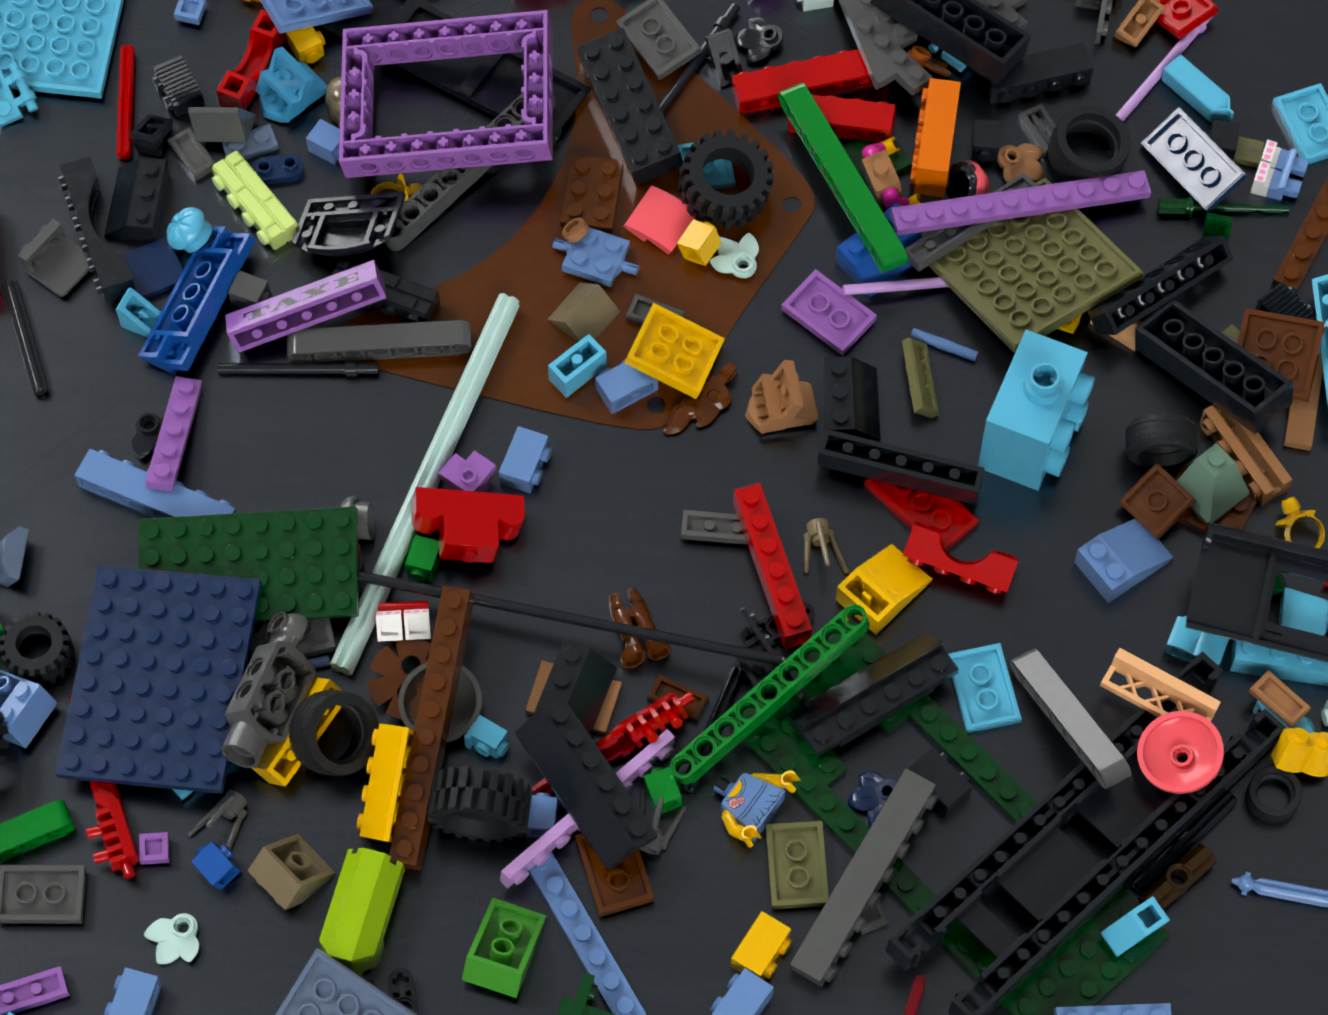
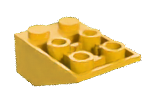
[836,544,932,635]

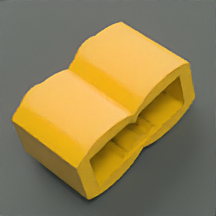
[1271,728,1328,777]

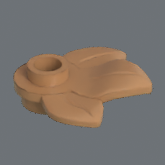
[997,143,1044,183]

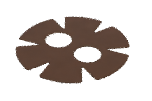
[368,638,431,719]

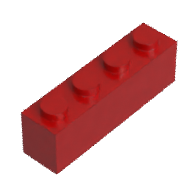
[787,94,896,142]

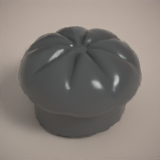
[340,496,375,541]

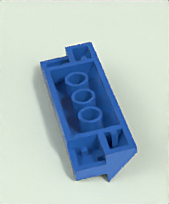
[138,226,256,375]

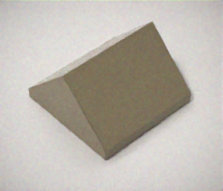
[547,282,621,342]

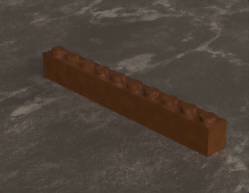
[389,586,475,871]

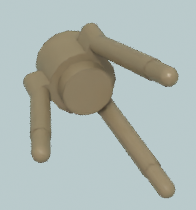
[803,518,849,575]

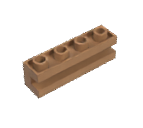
[1200,405,1292,506]

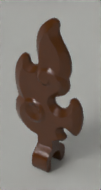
[663,361,738,435]

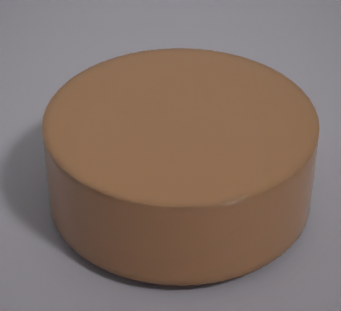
[562,218,589,243]

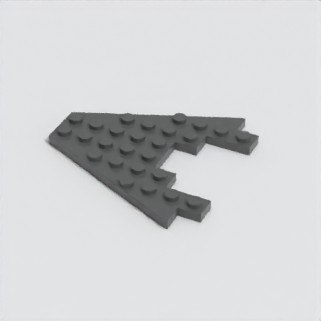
[838,0,1028,96]

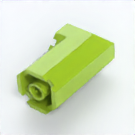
[319,848,405,976]

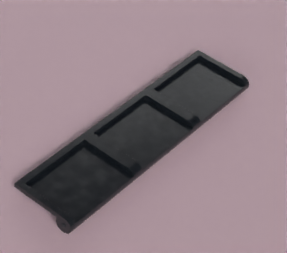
[318,0,591,146]

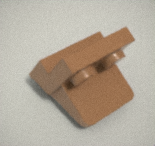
[745,360,818,434]

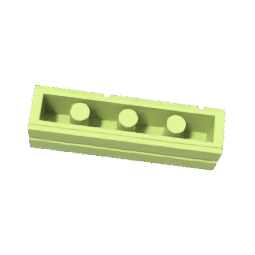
[212,150,298,250]

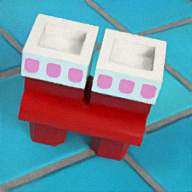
[376,601,431,642]

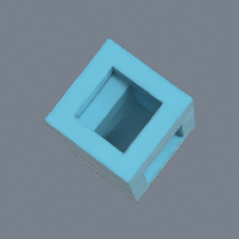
[464,715,510,759]

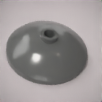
[398,662,483,742]

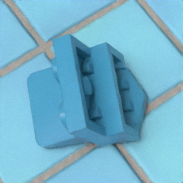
[256,47,327,123]

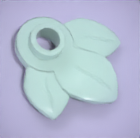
[710,233,759,278]
[144,913,199,965]

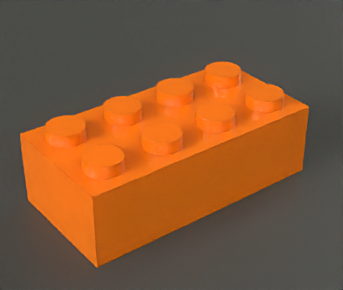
[910,78,961,198]

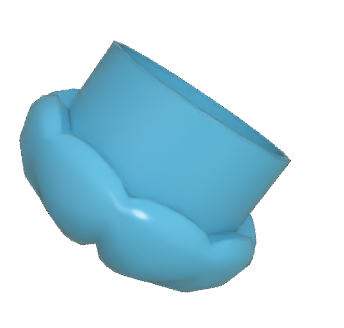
[166,207,213,253]

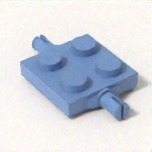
[552,227,640,287]

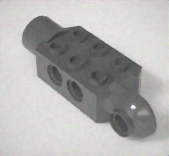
[221,612,317,768]

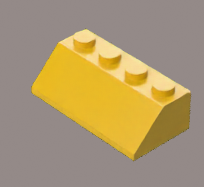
[356,723,414,842]

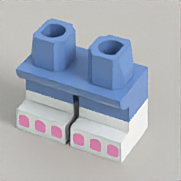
[1250,139,1309,201]

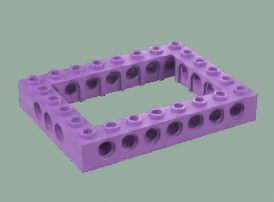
[339,10,553,178]

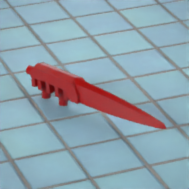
[532,692,695,795]
[68,696,139,879]

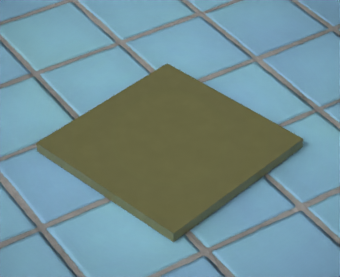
[929,178,1143,353]

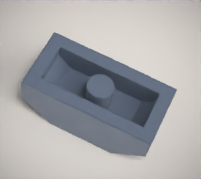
[0,526,29,587]

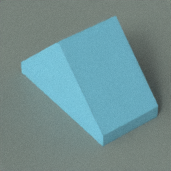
[116,287,161,338]

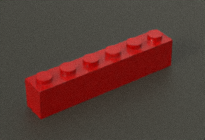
[732,49,874,115]
[733,483,812,649]

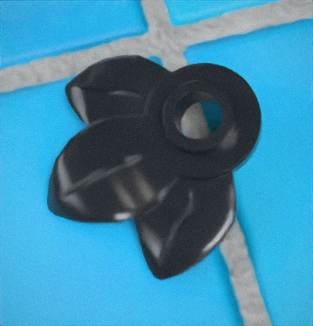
[734,17,784,64]
[132,413,163,460]

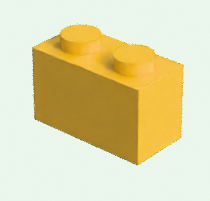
[731,911,793,979]

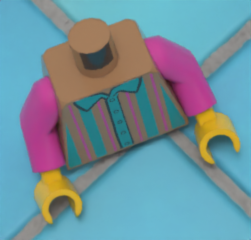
[859,137,921,209]

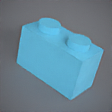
[548,334,607,398]

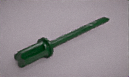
[1157,196,1291,217]

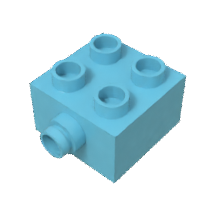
[978,330,1095,491]

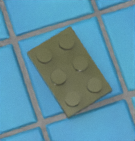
[765,821,829,909]

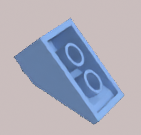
[1074,519,1174,603]

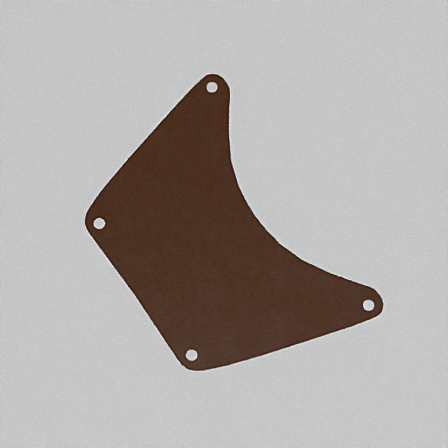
[346,0,815,430]

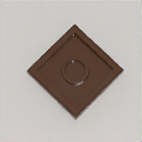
[1118,463,1197,540]

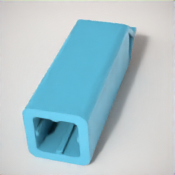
[1162,54,1234,123]

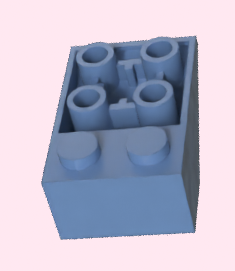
[0,670,58,748]

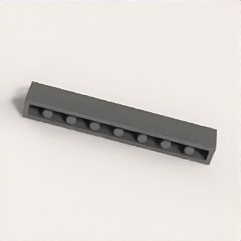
[790,768,938,987]

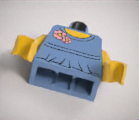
[713,770,801,848]

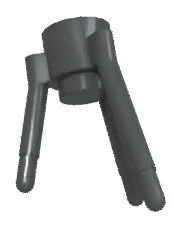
[639,788,687,855]
[188,790,248,850]

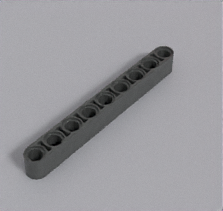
[385,91,556,251]

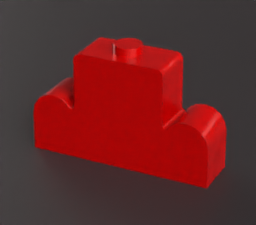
[411,487,525,563]

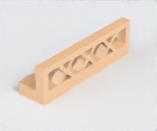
[1100,648,1221,722]

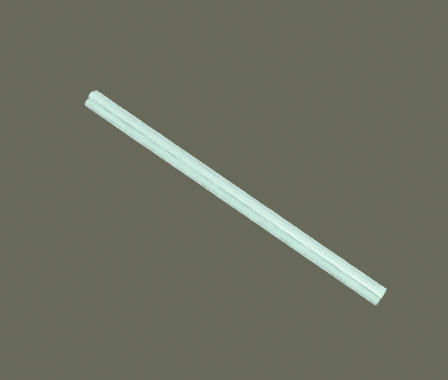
[330,293,520,676]

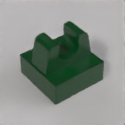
[1202,212,1233,244]

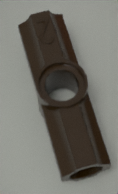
[1138,843,1217,910]

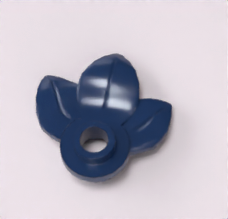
[848,771,898,827]

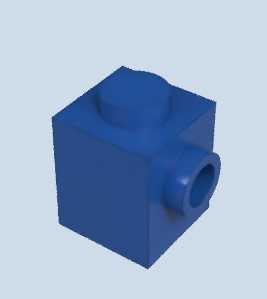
[191,842,242,890]

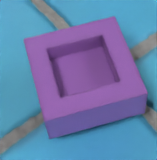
[139,832,170,865]

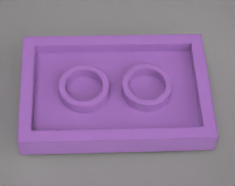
[781,269,877,356]

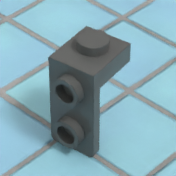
[1075,0,1113,44]

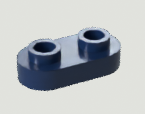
[252,154,304,185]

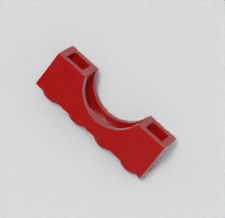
[216,9,286,110]
[903,521,1019,594]

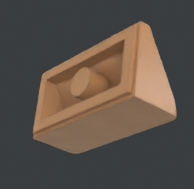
[1113,0,1165,47]

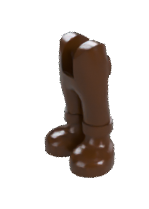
[609,587,671,669]

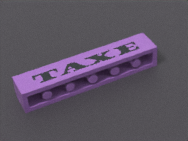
[225,260,387,353]

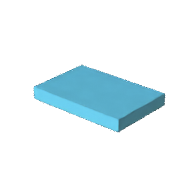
[1272,83,1328,164]
[948,643,1022,734]

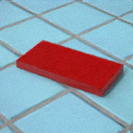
[864,478,980,551]

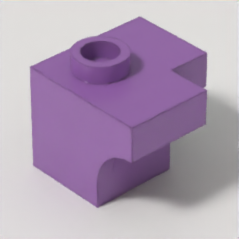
[439,450,496,492]

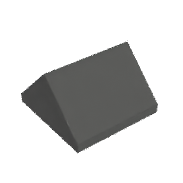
[188,107,256,142]

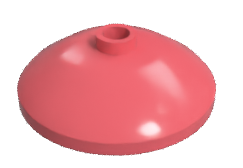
[1137,711,1224,794]

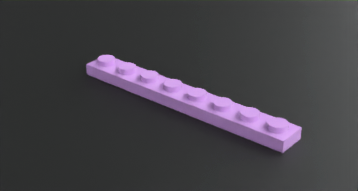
[500,729,675,889]

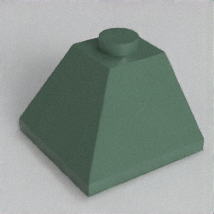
[1177,443,1250,524]

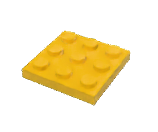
[624,303,725,399]

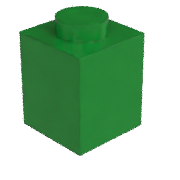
[405,535,441,582]
[644,767,682,813]

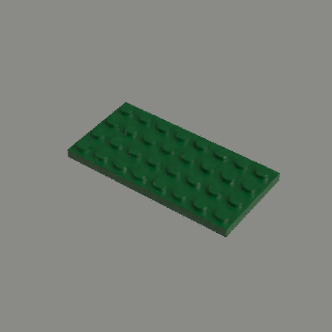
[139,506,359,623]

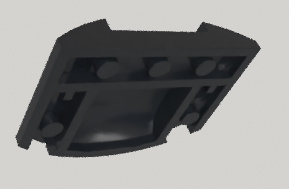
[292,192,406,257]

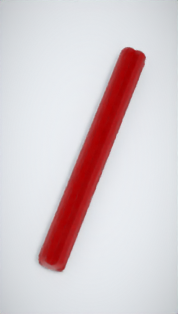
[116,45,135,160]

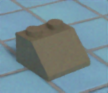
[248,834,336,910]

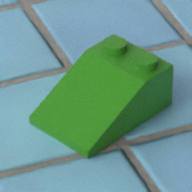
[462,898,547,998]

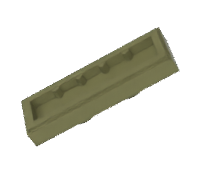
[902,337,939,418]

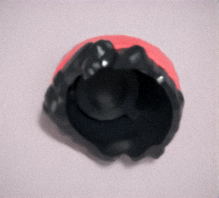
[946,161,990,199]

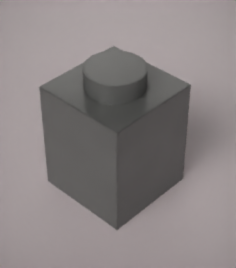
[228,271,272,309]

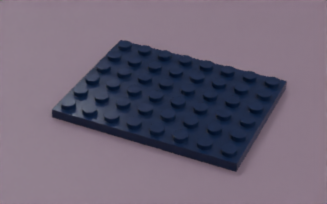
[55,565,262,794]

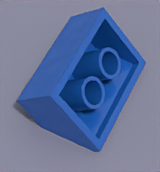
[836,203,923,298]

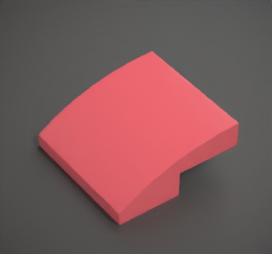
[623,186,697,255]

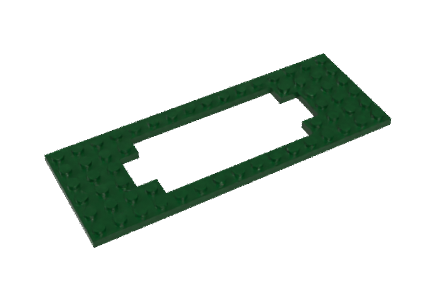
[730,620,1170,1015]

